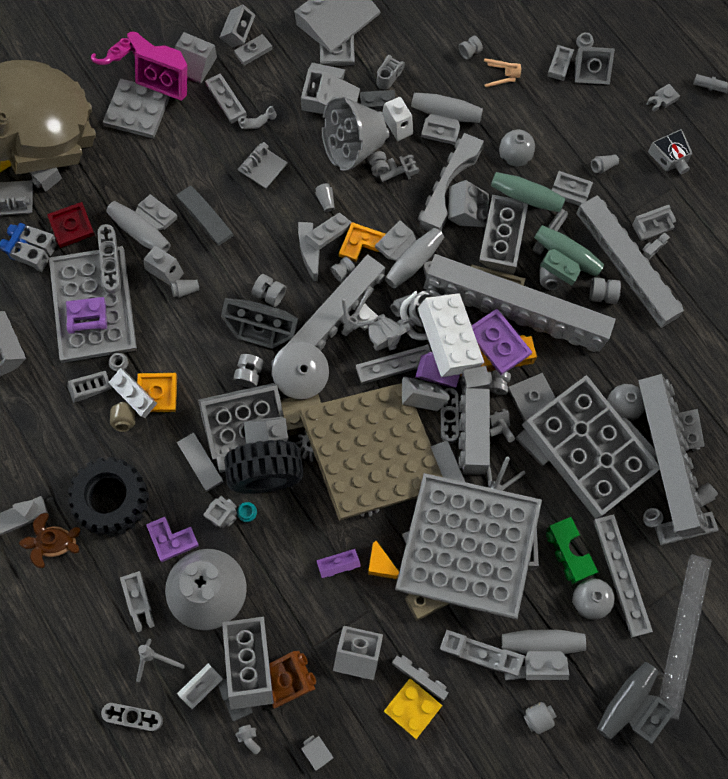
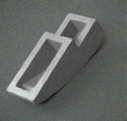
[298,222,320,281]

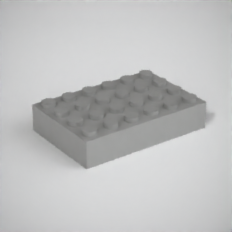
[522,375,660,518]

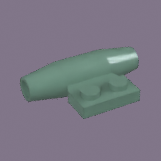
[491,172,566,212]
[534,225,604,286]

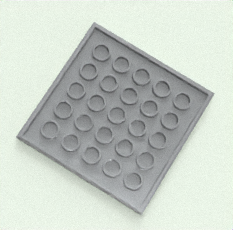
[395,473,542,620]

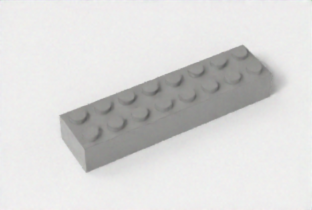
[638,374,708,538]

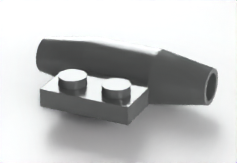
[597,662,676,745]

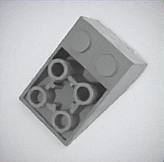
[301,69,360,114]

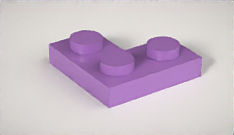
[146,517,199,562]

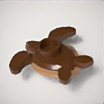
[19,513,81,568]

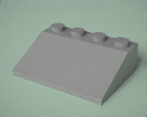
[294,0,381,53]
[198,383,284,459]

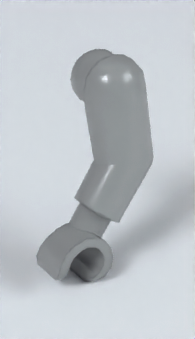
[238,106,277,129]

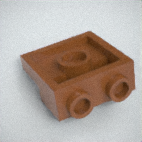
[269,651,316,709]

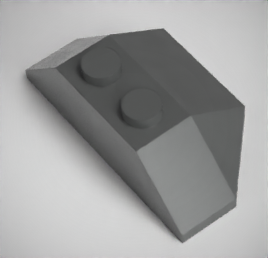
[221,298,298,349]

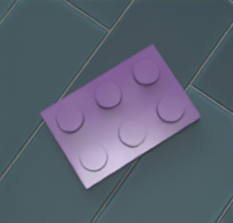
[472,309,532,375]

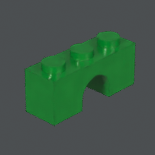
[546,517,598,585]

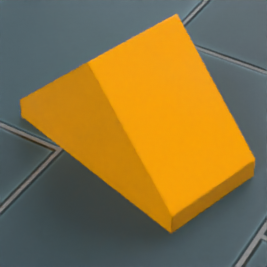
[368,541,399,579]

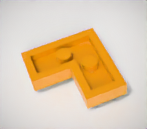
[339,223,386,262]

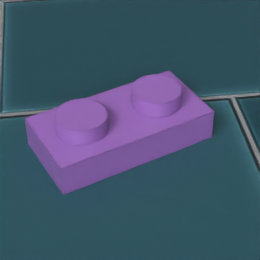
[316,549,361,578]

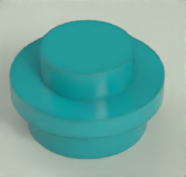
[237,502,257,522]

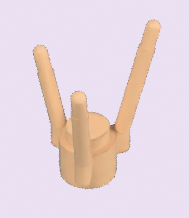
[484,59,521,87]

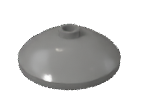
[272,342,329,400]

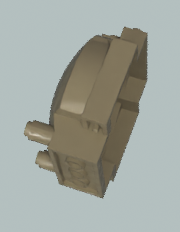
[0,60,96,174]

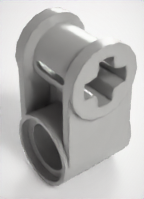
[377,55,405,90]

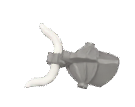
[368,291,428,351]

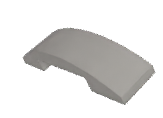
[440,630,525,676]

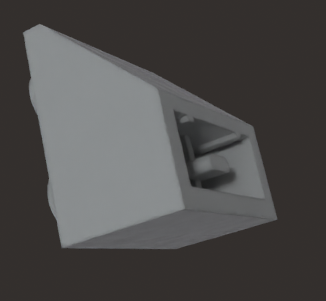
[448,180,489,227]

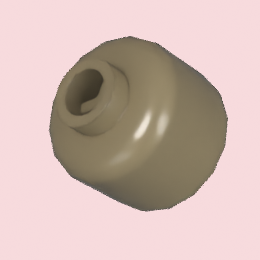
[110,402,136,432]

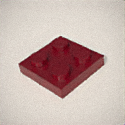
[47,202,95,248]

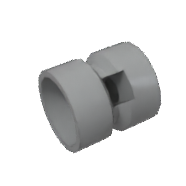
[252,274,286,307]
[589,277,621,304]
[233,354,264,388]

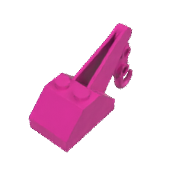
[91,32,187,101]

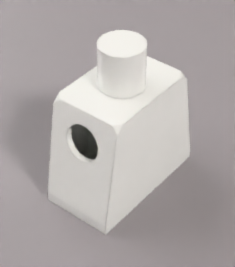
[382,97,413,141]

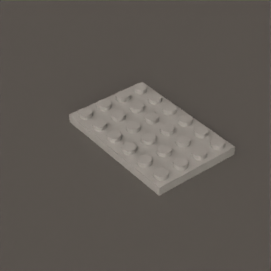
[49,246,137,363]

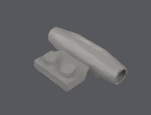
[411,93,483,145]
[106,194,177,252]
[375,221,444,288]
[501,630,586,680]

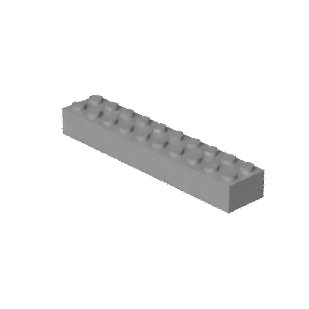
[424,254,616,352]

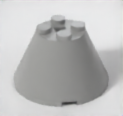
[322,96,389,170]
[165,549,247,630]

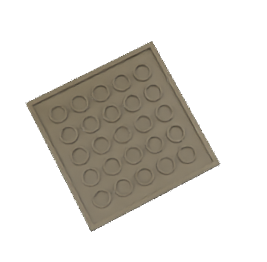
[299,383,443,521]

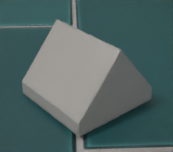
[13,500,38,521]

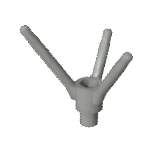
[342,289,375,336]
[487,457,525,491]
[136,639,185,682]

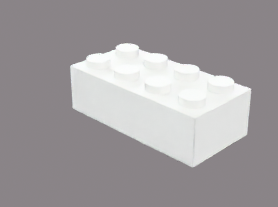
[418,293,484,377]

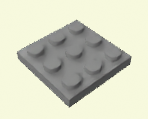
[103,79,170,138]

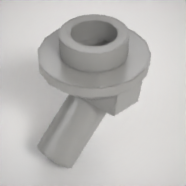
[235,725,261,754]

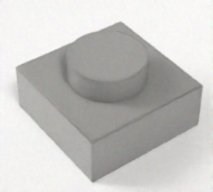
[203,498,233,528]

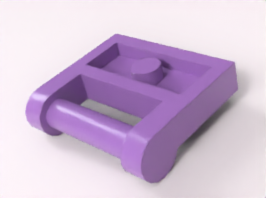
[66,297,107,334]

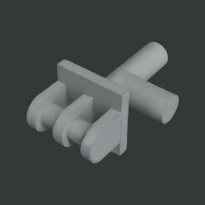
[380,155,420,182]
[490,409,515,442]

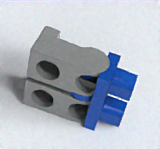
[0,223,58,272]

